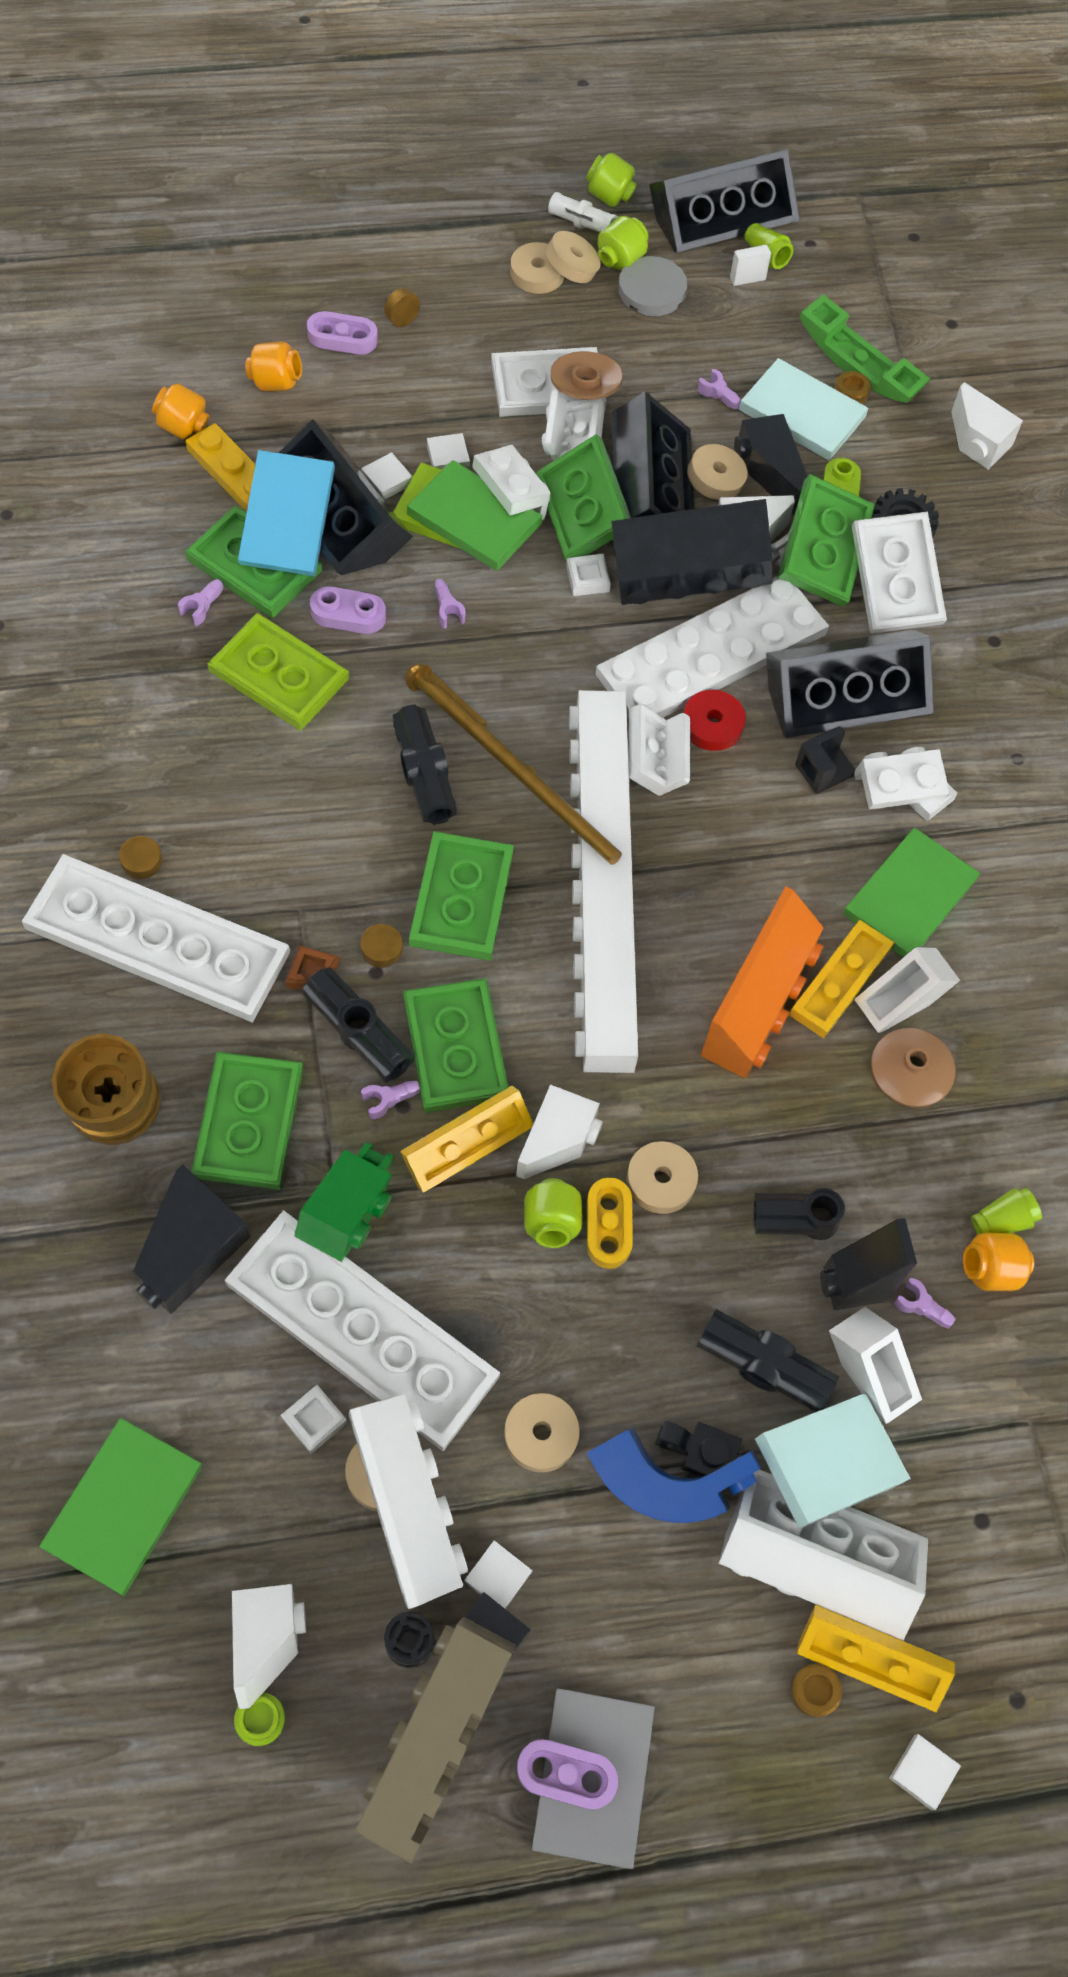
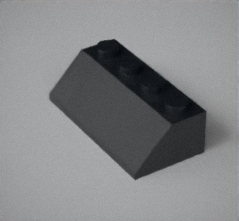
[649,149,800,253]
[611,391,695,518]
[278,419,413,576]
[611,499,772,605]
[766,630,934,738]

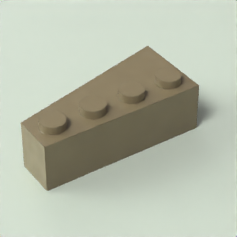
[355,1617,516,1863]

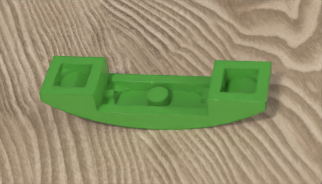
[800,294,930,403]

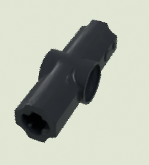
[392,704,457,825]
[302,967,414,1083]
[697,1309,840,1412]

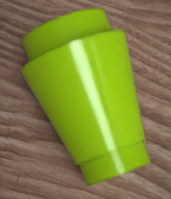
[745,223,794,269]
[971,1187,1042,1234]

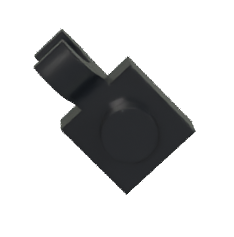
[655,1421,743,1477]

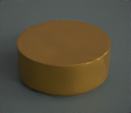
[384,288,420,327]
[834,371,871,405]
[119,836,162,879]
[360,924,403,968]
[790,1664,842,1718]

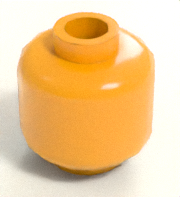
[245,341,302,392]
[152,383,210,440]
[963,1233,1034,1291]

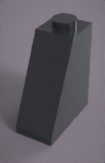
[133,1164,250,1314]

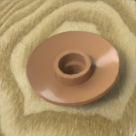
[550,351,623,400]
[870,1028,956,1108]

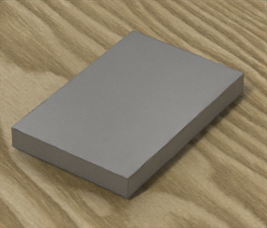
[531,1688,655,1870]

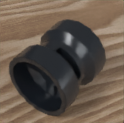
[384,1611,434,1669]

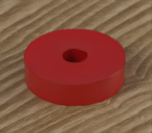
[683,690,746,751]

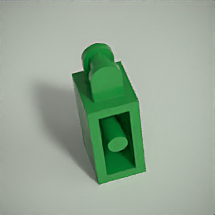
[294,1141,395,1262]

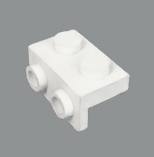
[542,389,605,461]
[472,445,550,520]
[628,704,690,796]
[854,747,950,810]

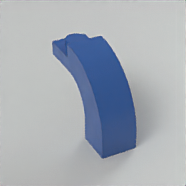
[587,1428,762,1523]

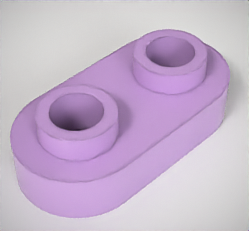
[307,311,378,355]
[310,586,386,634]
[516,1739,618,1810]

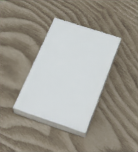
[491,347,607,417]
[851,512,947,634]

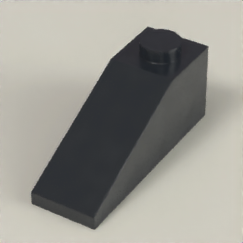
[734,414,808,516]
[820,1218,917,1310]

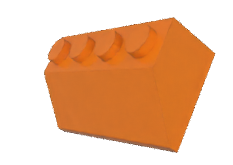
[700,886,824,1079]

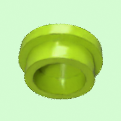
[234,1692,285,1746]

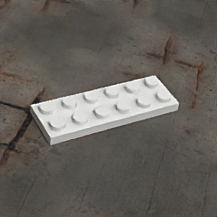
[595,576,829,719]
[22,854,290,1023]
[225,1210,500,1451]

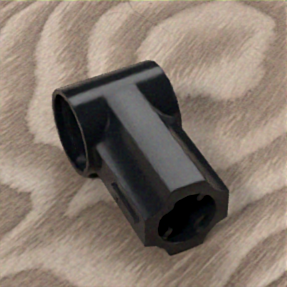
[753,1188,845,1240]

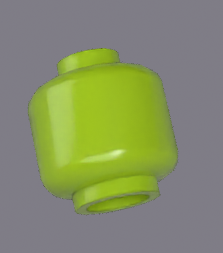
[585,153,638,207]
[597,216,648,271]
[524,1178,582,1248]

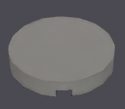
[618,256,687,316]

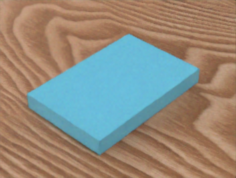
[238,450,335,576]

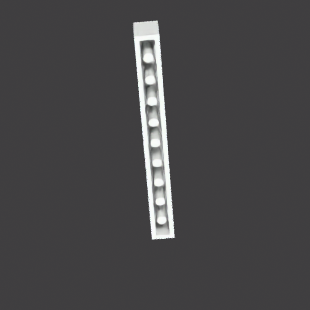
[569,690,638,1073]

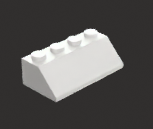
[349,1394,468,1609]
[719,1470,928,1640]

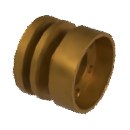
[52,1033,161,1146]

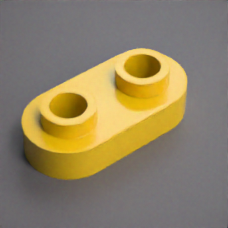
[586,1178,633,1269]

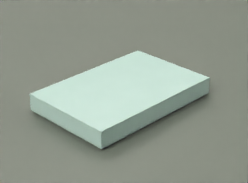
[739,358,868,461]
[755,1393,911,1529]

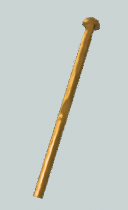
[405,663,622,865]

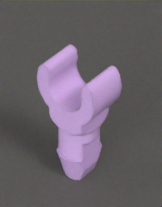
[698,369,741,410]
[178,579,223,626]
[435,579,466,629]
[361,1081,420,1119]
[894,1278,956,1329]

